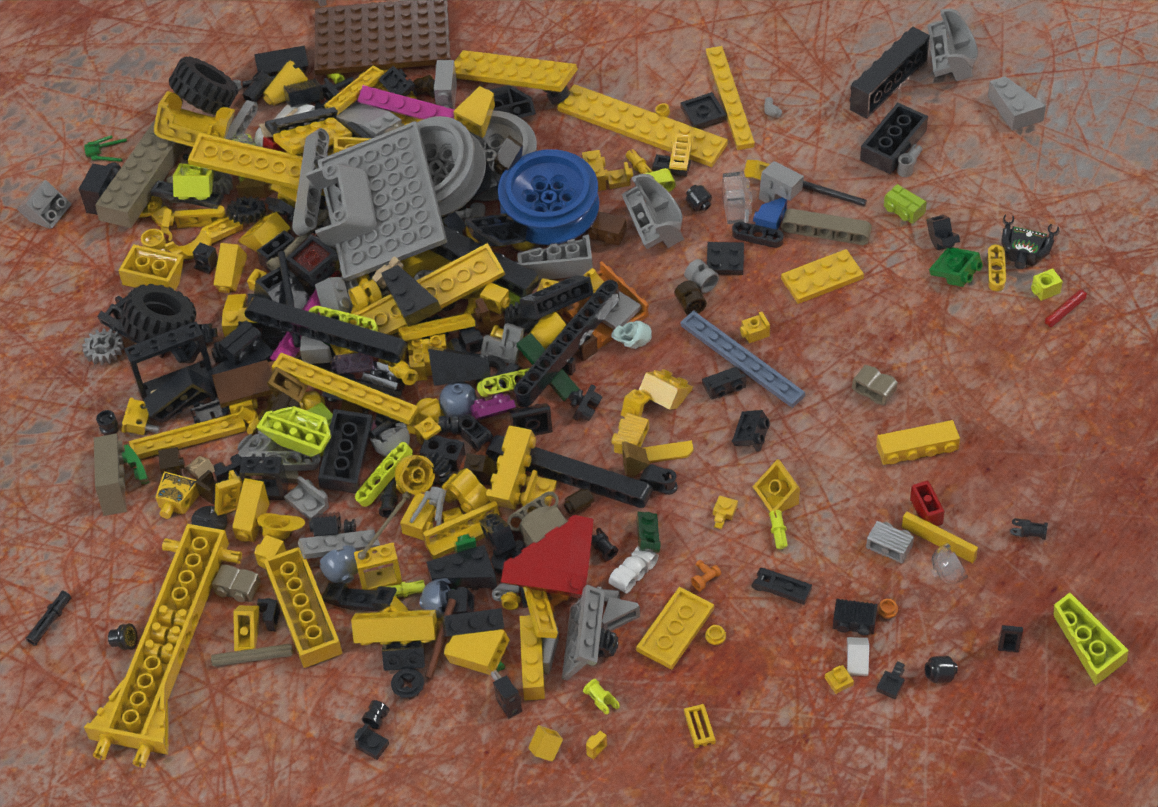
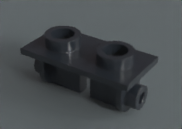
[190,397,230,424]

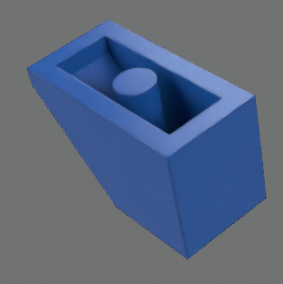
[753,197,788,230]

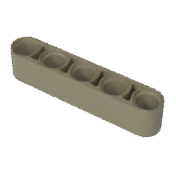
[781,209,872,245]

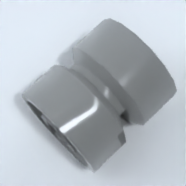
[684,259,719,293]

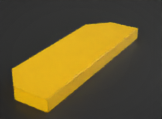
[642,440,694,463]

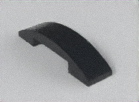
[322,582,397,611]

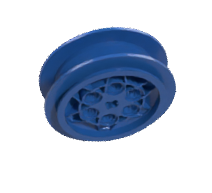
[498,149,599,245]

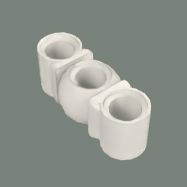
[608,547,659,594]

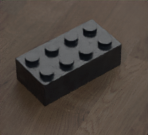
[860,102,928,175]
[318,409,373,494]

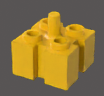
[408,334,447,381]

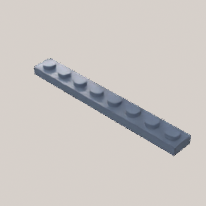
[681,311,805,408]

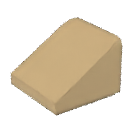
[186,456,215,479]

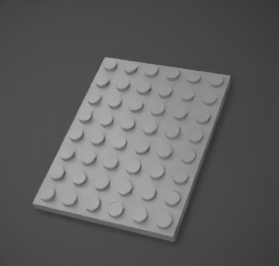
[317,121,447,282]

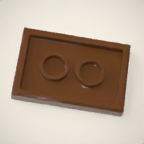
[212,360,273,408]

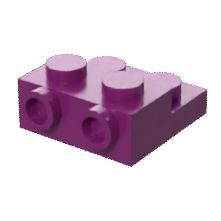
[471,393,516,421]

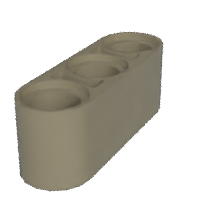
[507,492,559,533]

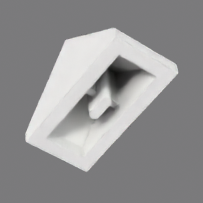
[847,637,869,676]

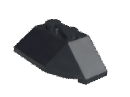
[490,85,536,118]
[464,213,527,246]

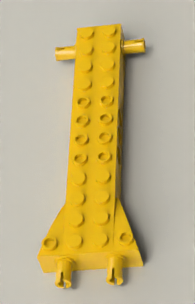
[84,524,242,768]

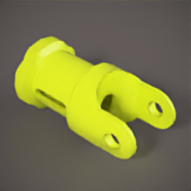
[583,679,620,715]

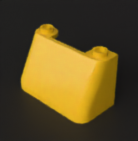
[154,91,235,147]

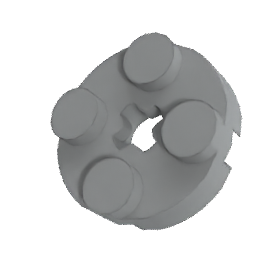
[237,430,277,458]

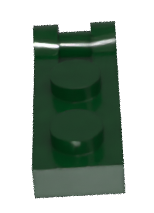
[636,511,661,553]

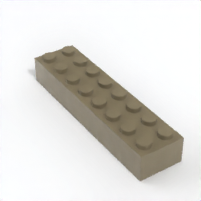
[95,120,187,228]

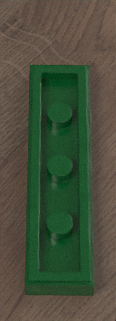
[516,333,579,402]

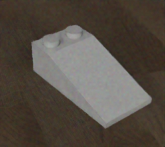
[336,102,401,138]

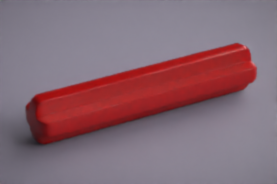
[1045,289,1087,327]

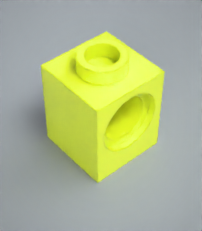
[1031,269,1063,301]

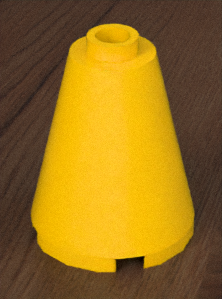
[263,60,308,106]
[528,312,567,350]

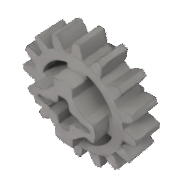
[82,328,124,365]

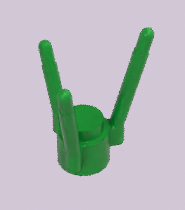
[84,135,127,162]

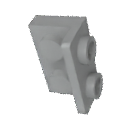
[284,476,329,520]

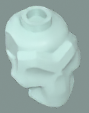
[611,321,652,349]

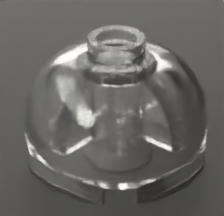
[930,542,968,584]

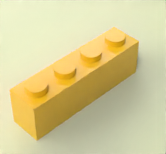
[876,420,960,465]
[351,610,438,645]
[520,615,545,701]

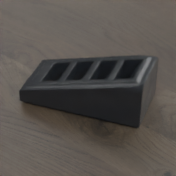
[998,625,1023,653]

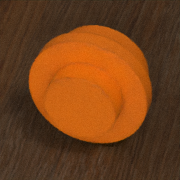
[877,599,898,619]

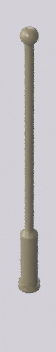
[358,492,413,560]

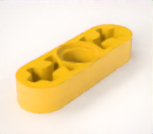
[987,244,1006,291]

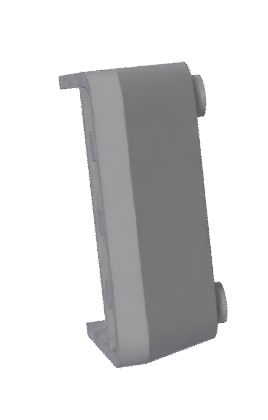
[305,163,377,247]

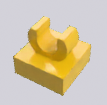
[825,665,854,694]

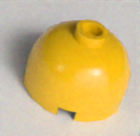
[395,455,435,495]

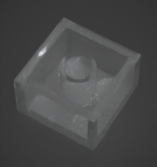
[722,171,752,224]

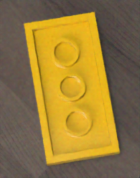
[273,118,352,156]
[781,249,864,304]
[636,587,714,670]

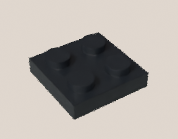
[680,92,726,129]
[707,242,744,275]

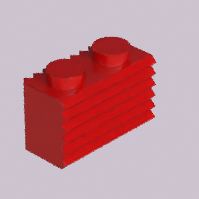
[910,480,945,526]

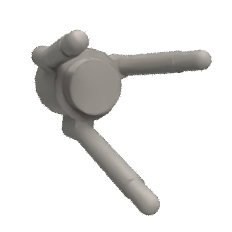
[410,487,446,536]

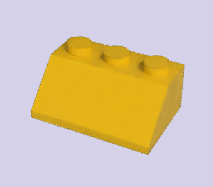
[118,244,184,290]

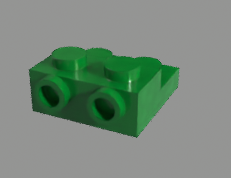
[929,247,983,287]

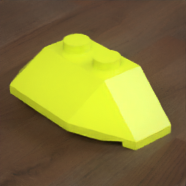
[256,406,331,457]

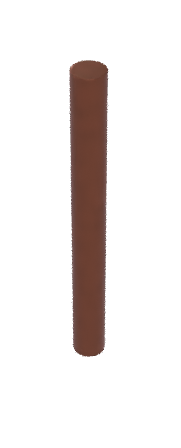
[425,599,456,679]

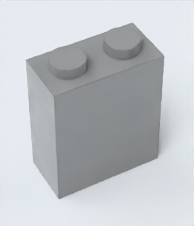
[434,60,457,110]

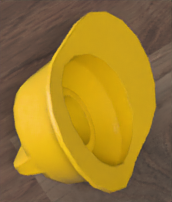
[406,398,445,435]
[257,513,305,540]

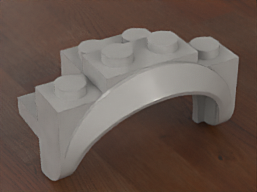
[928,9,978,81]
[622,174,684,249]

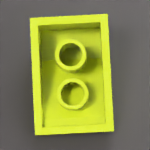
[173,163,215,200]

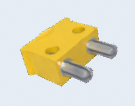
[122,397,159,435]

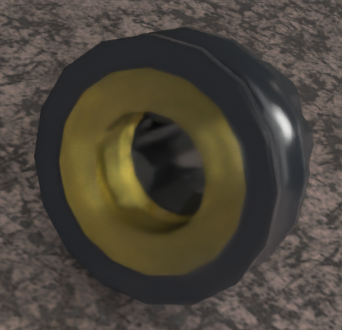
[108,623,138,651]

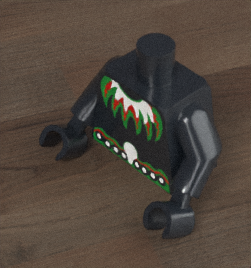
[1001,214,1060,269]

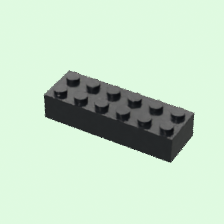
[849,27,930,119]

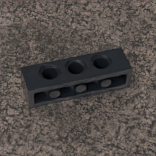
[519,275,594,319]

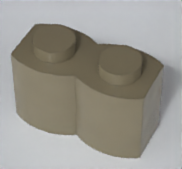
[852,365,898,406]
[212,565,261,602]

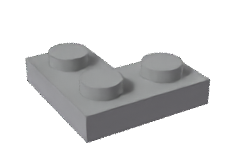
[481,323,525,364]

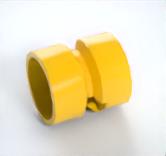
[141,229,169,252]
[348,279,382,311]

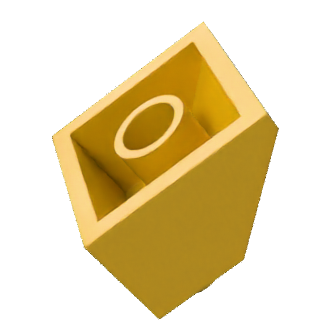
[238,212,290,252]

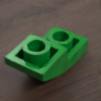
[122,444,149,484]
[454,534,476,553]

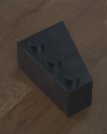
[428,345,491,386]
[426,545,497,590]

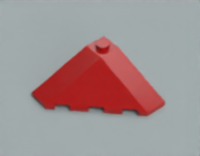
[500,515,594,598]

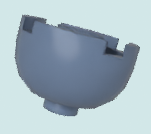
[439,382,477,419]
[319,546,358,584]
[420,578,454,618]

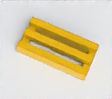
[684,704,716,748]

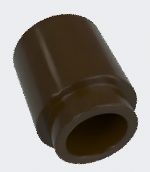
[564,489,594,515]

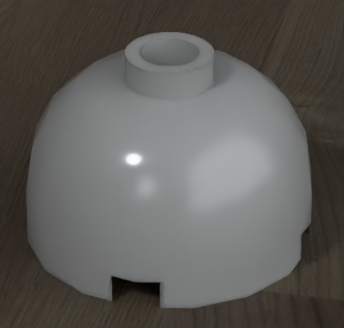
[370,423,410,457]

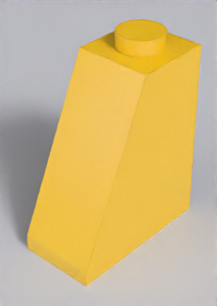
[453,86,495,138]
[214,243,247,293]
[232,478,270,542]
[444,630,510,675]

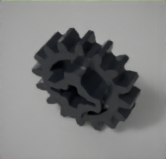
[227,196,266,225]

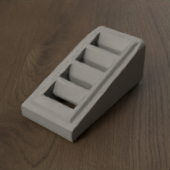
[542,627,559,674]

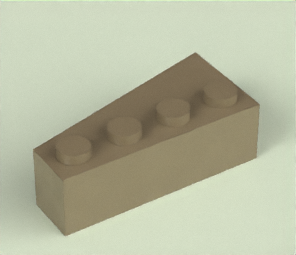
[94,434,127,516]

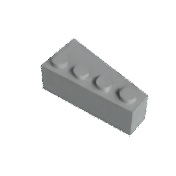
[517,235,593,280]

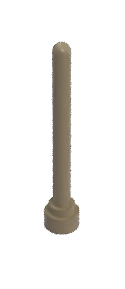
[266,208,329,271]

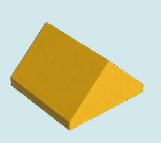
[752,459,800,515]

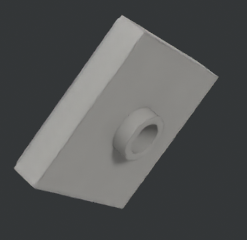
[602,291,641,329]

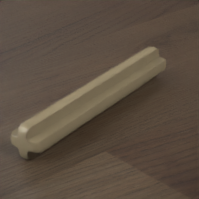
[211,644,293,667]

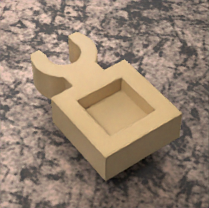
[372,256,404,289]

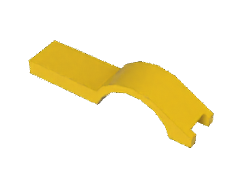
[164,216,243,259]

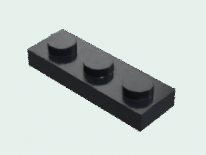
[441,608,504,637]

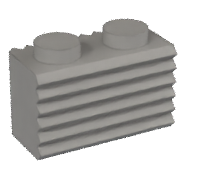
[866,521,914,563]

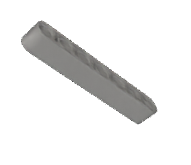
[292,128,329,236]

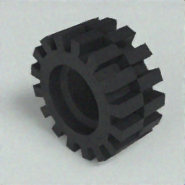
[505,302,538,334]

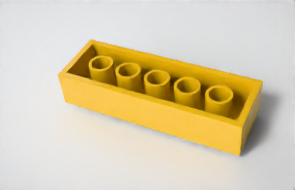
[263,547,343,668]

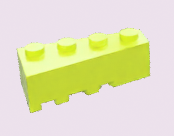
[1054,593,1128,686]

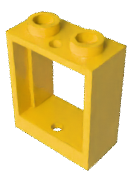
[354,543,402,590]

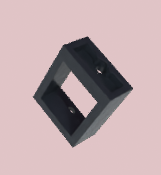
[240,457,288,500]

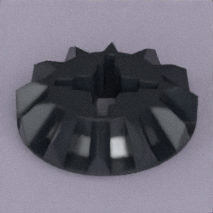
[391,668,424,699]

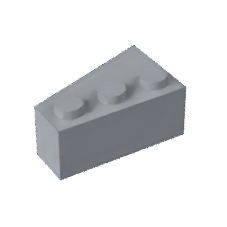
[988,76,1046,131]

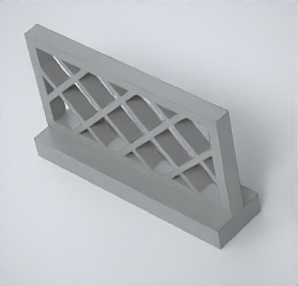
[562,585,605,681]

